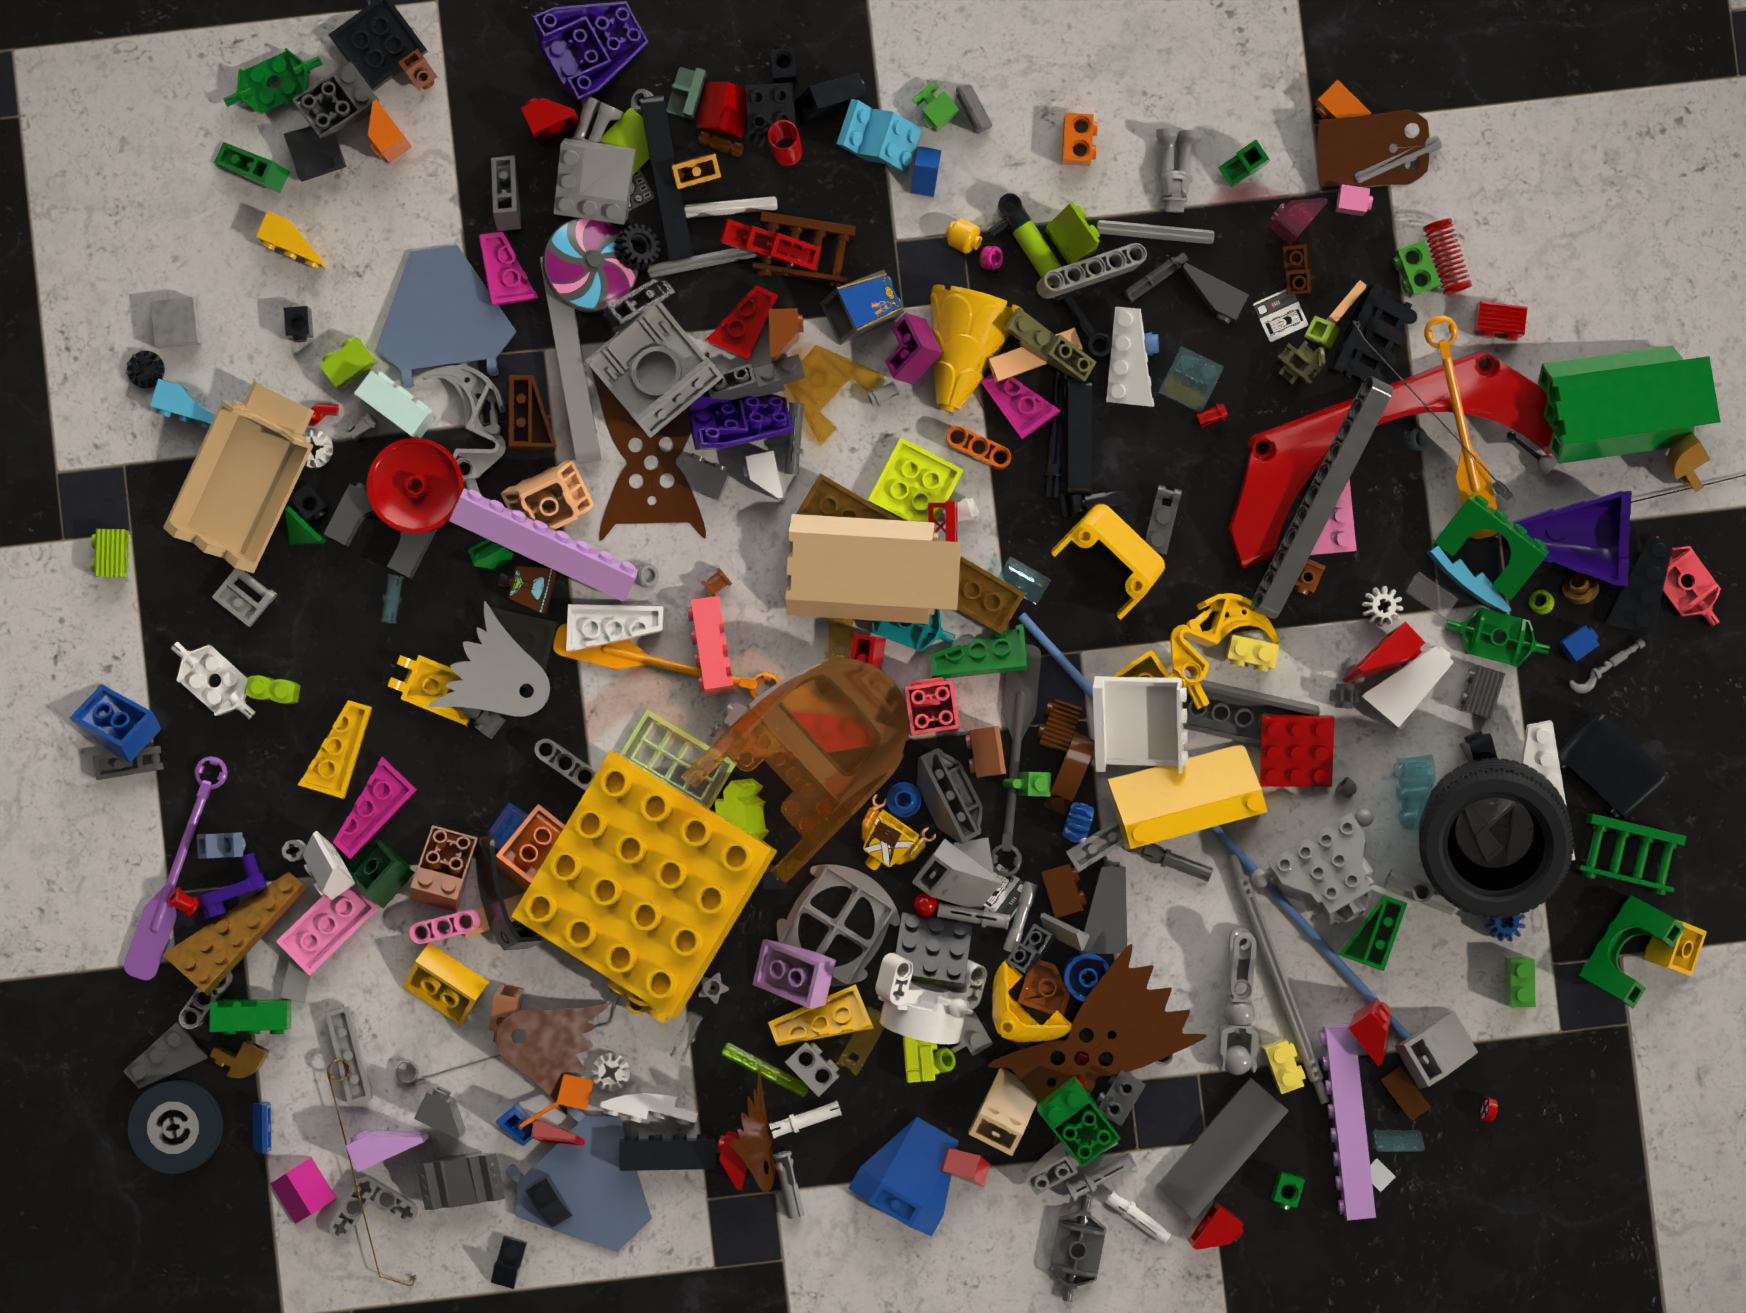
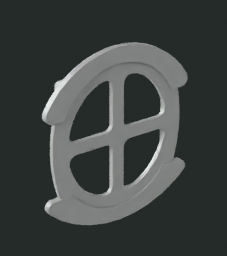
[777,864,901,986]

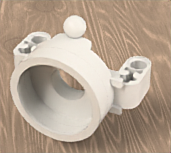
[875,953,987,1044]

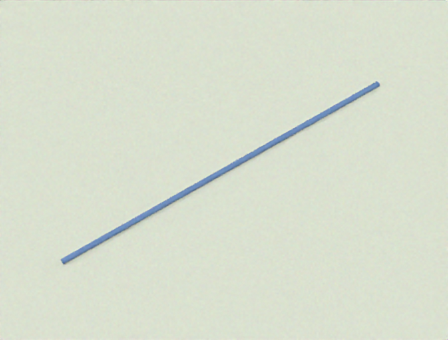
[1018,612,1411,1041]

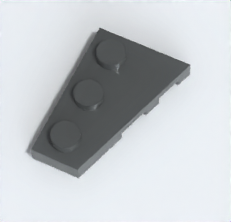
[123,1022,210,1089]

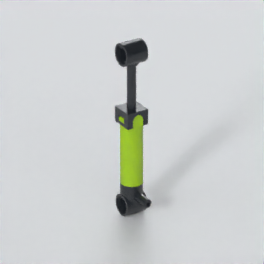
[988,193,1112,360]

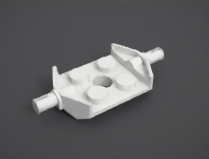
[171,642,256,719]

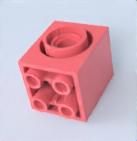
[904,677,960,736]

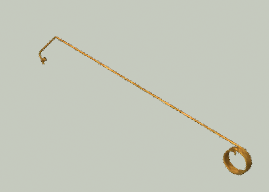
[327,1059,416,1286]

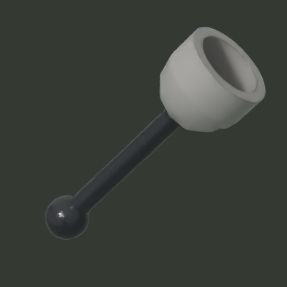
[1507,431,1558,476]

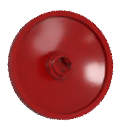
[367,438,464,534]

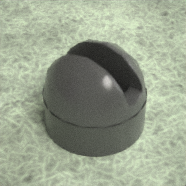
[1336,777,1357,798]

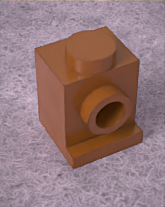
[398,48,437,91]
[1294,559,1326,596]

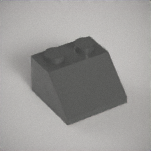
[414,1086,466,1140]

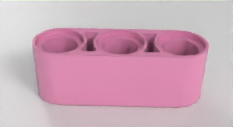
[409,909,482,944]

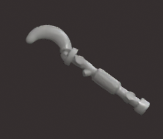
[1569,638,1646,694]

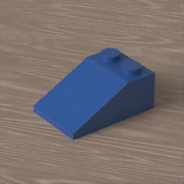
[69,684,161,763]

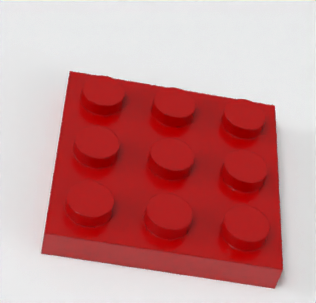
[1259,715,1335,787]

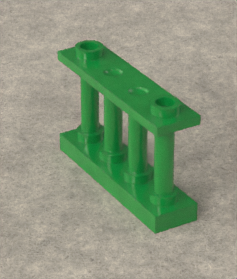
[1575,814,1687,896]

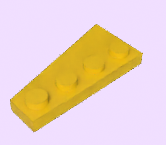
[298,700,372,799]
[768,984,874,1046]

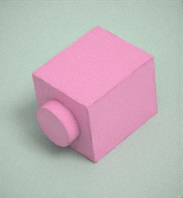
[1335,184,1373,216]

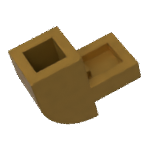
[1667,432,1710,492]
[210,1040,270,1078]

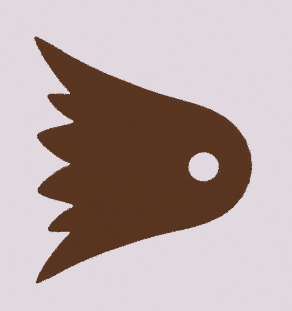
[496,1002,611,1115]
[729,1067,775,1192]

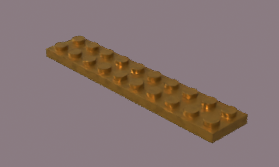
[796,473,1025,635]

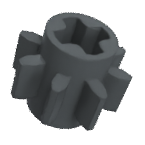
[1329,684,1359,709]

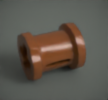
[701,568,732,597]

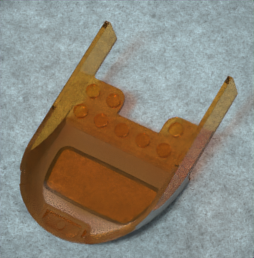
[681,658,909,883]

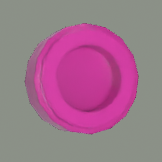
[979,246,1003,270]

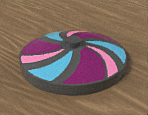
[543,218,638,312]

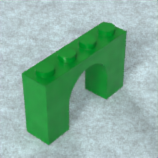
[1434,493,1549,600]
[1579,895,1685,1008]

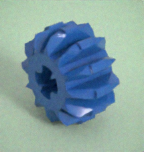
[1062,802,1094,843]
[1484,914,1526,942]

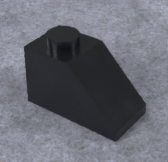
[525,1174,572,1228]

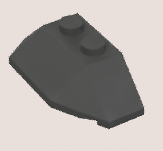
[916,748,982,844]

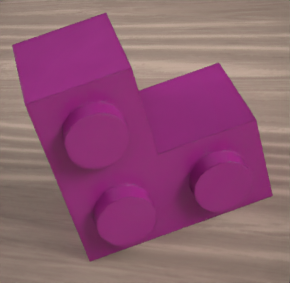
[885,313,943,385]

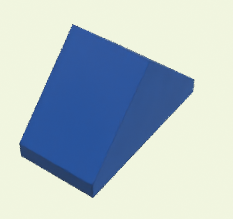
[910,146,942,197]
[496,1103,534,1147]

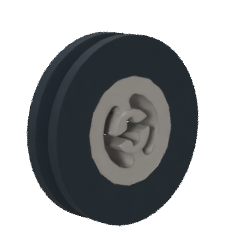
[128,1080,223,1174]

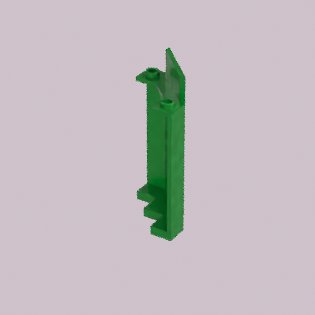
[1538,346,1721,464]

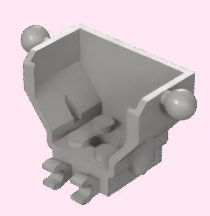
[1251,808,1375,926]

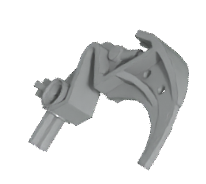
[421,365,506,493]

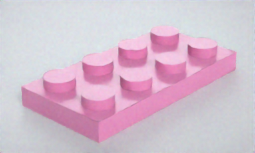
[276,885,379,976]

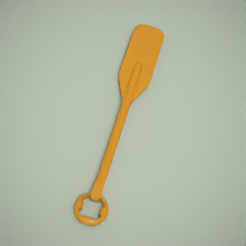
[1424,315,1498,539]
[553,624,780,700]

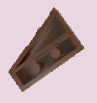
[508,375,557,450]

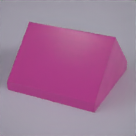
[270,1157,337,1224]

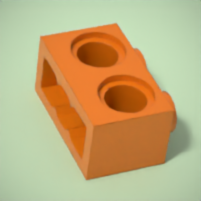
[1061,113,1098,166]

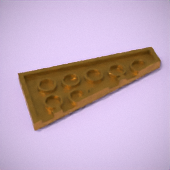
[162,872,307,996]

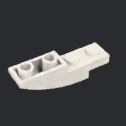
[600,1093,698,1126]

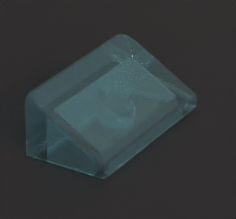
[998,557,1051,605]
[1373,1130,1425,1152]

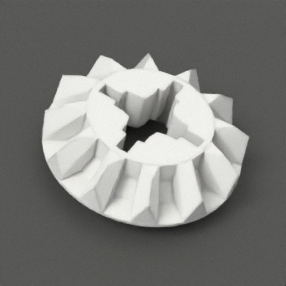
[304,430,333,468]
[591,1053,630,1092]

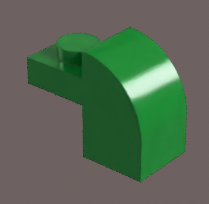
[1218,139,1270,188]

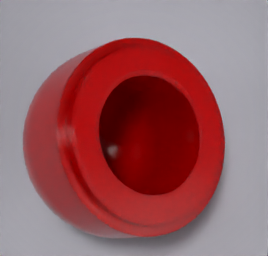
[914,892,938,916]

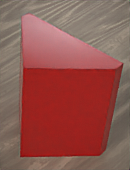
[696,82,747,139]

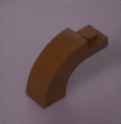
[1043,732,1095,815]

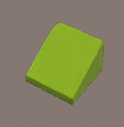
[1304,316,1340,349]

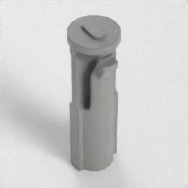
[772,1151,804,1219]

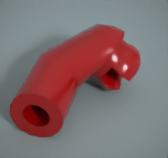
[308,403,339,426]

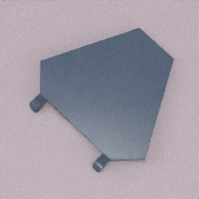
[375,245,517,388]
[506,1107,652,1252]

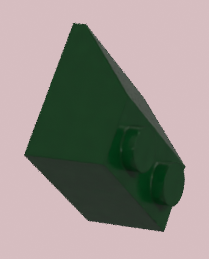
[348,837,415,908]

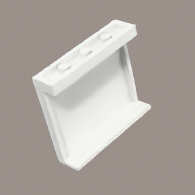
[1093,676,1188,774]

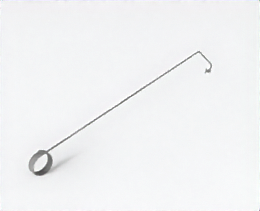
[395,988,620,1084]

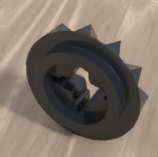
[126,350,165,388]

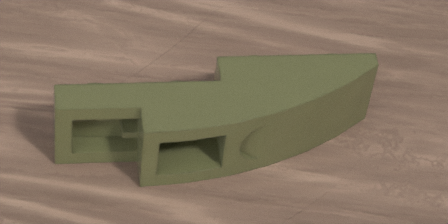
[1004,308,1096,382]

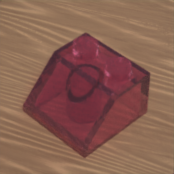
[1270,198,1328,245]

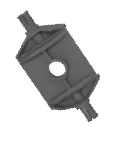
[1049,1196,1107,1302]

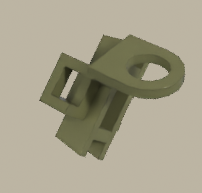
[1277,341,1325,384]

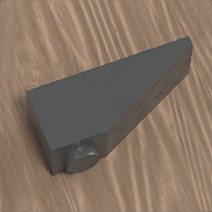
[491,155,521,231]
[1181,263,1249,324]

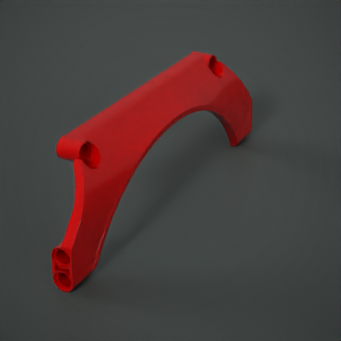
[1228,351,1553,569]

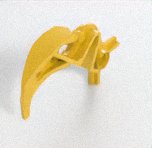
[1164,593,1280,710]

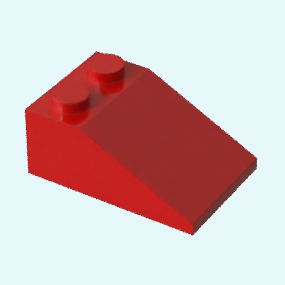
[1342,621,1425,683]

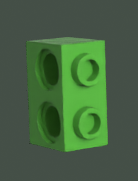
[1393,240,1441,298]

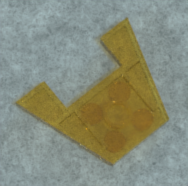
[787,345,885,446]

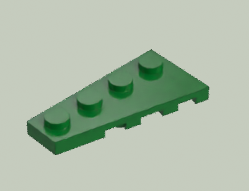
[930,624,1028,679]

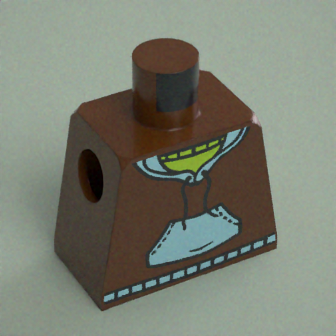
[498,566,557,615]

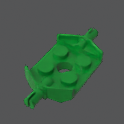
[223,48,323,114]
[1445,608,1550,667]

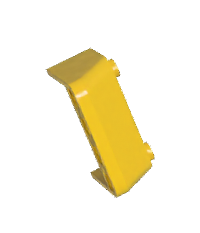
[1051,504,1165,620]

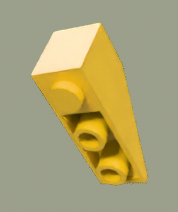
[256,211,327,269]

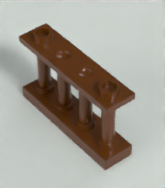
[753,211,856,288]

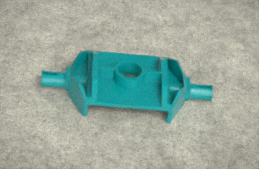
[871,609,956,652]

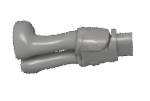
[570,96,624,143]
[1156,129,1201,213]

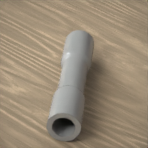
[1003,881,1039,952]

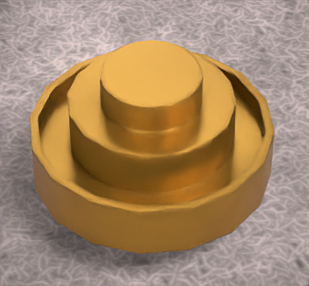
[1563,572,1599,604]

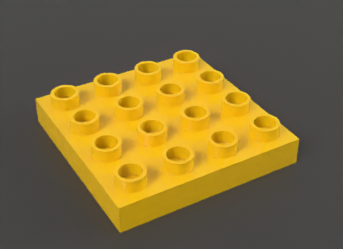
[511,750,777,1018]

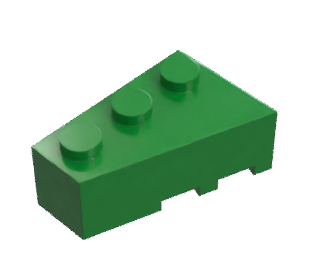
[210,999,291,1034]

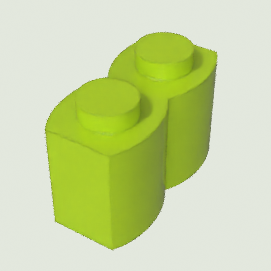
[245,675,300,704]

